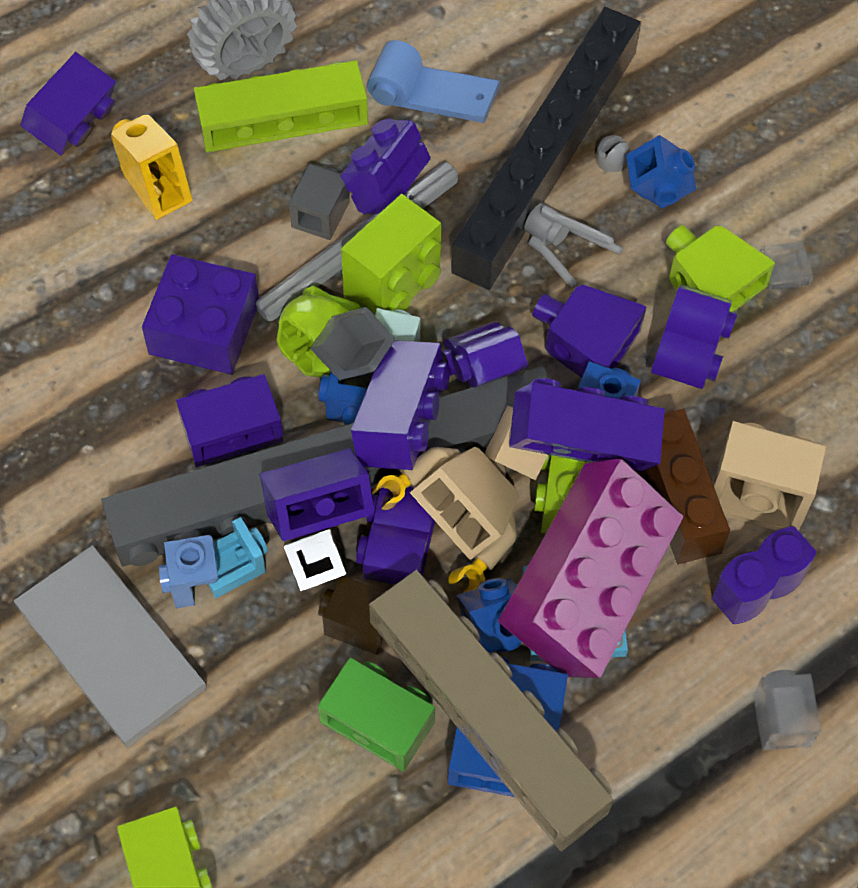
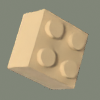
[713,421,826,531]

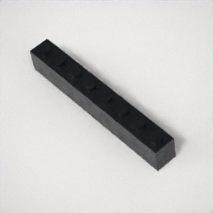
[452,6,642,291]

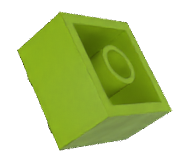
[341,193,442,315]

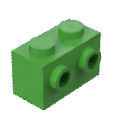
[318,658,435,772]

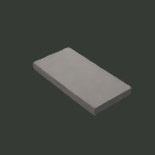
[14,545,207,748]

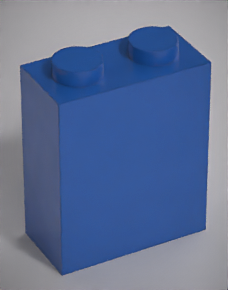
[448,656,568,797]

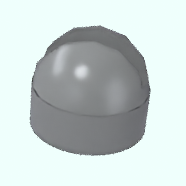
[596,135,630,172]

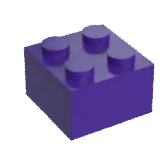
[142,254,259,375]

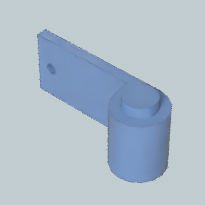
[367,40,500,123]

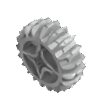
[187,0,297,80]

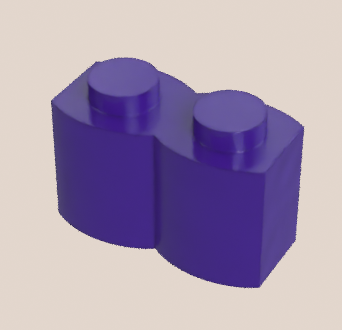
[651,285,738,389]
[441,321,528,388]
[356,486,435,585]
[712,526,817,624]

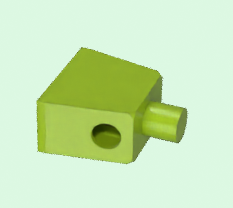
[666,225,775,312]

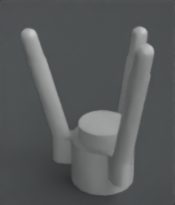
[524,202,623,287]

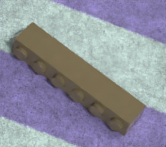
[369,570,613,852]

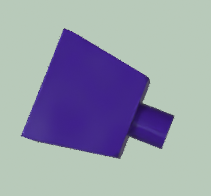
[532,285,647,378]

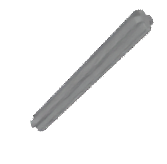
[256,162,458,322]

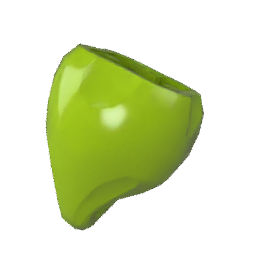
[277,285,362,378]

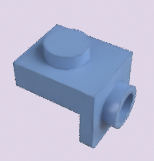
[159,535,218,608]

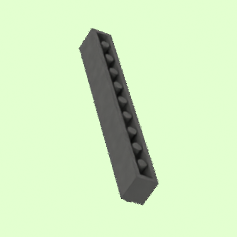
[101,366,549,567]

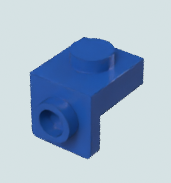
[319,372,368,425]

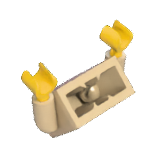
[371,447,519,593]

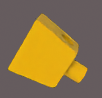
[111,115,193,220]

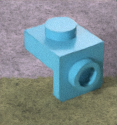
[207,517,268,599]

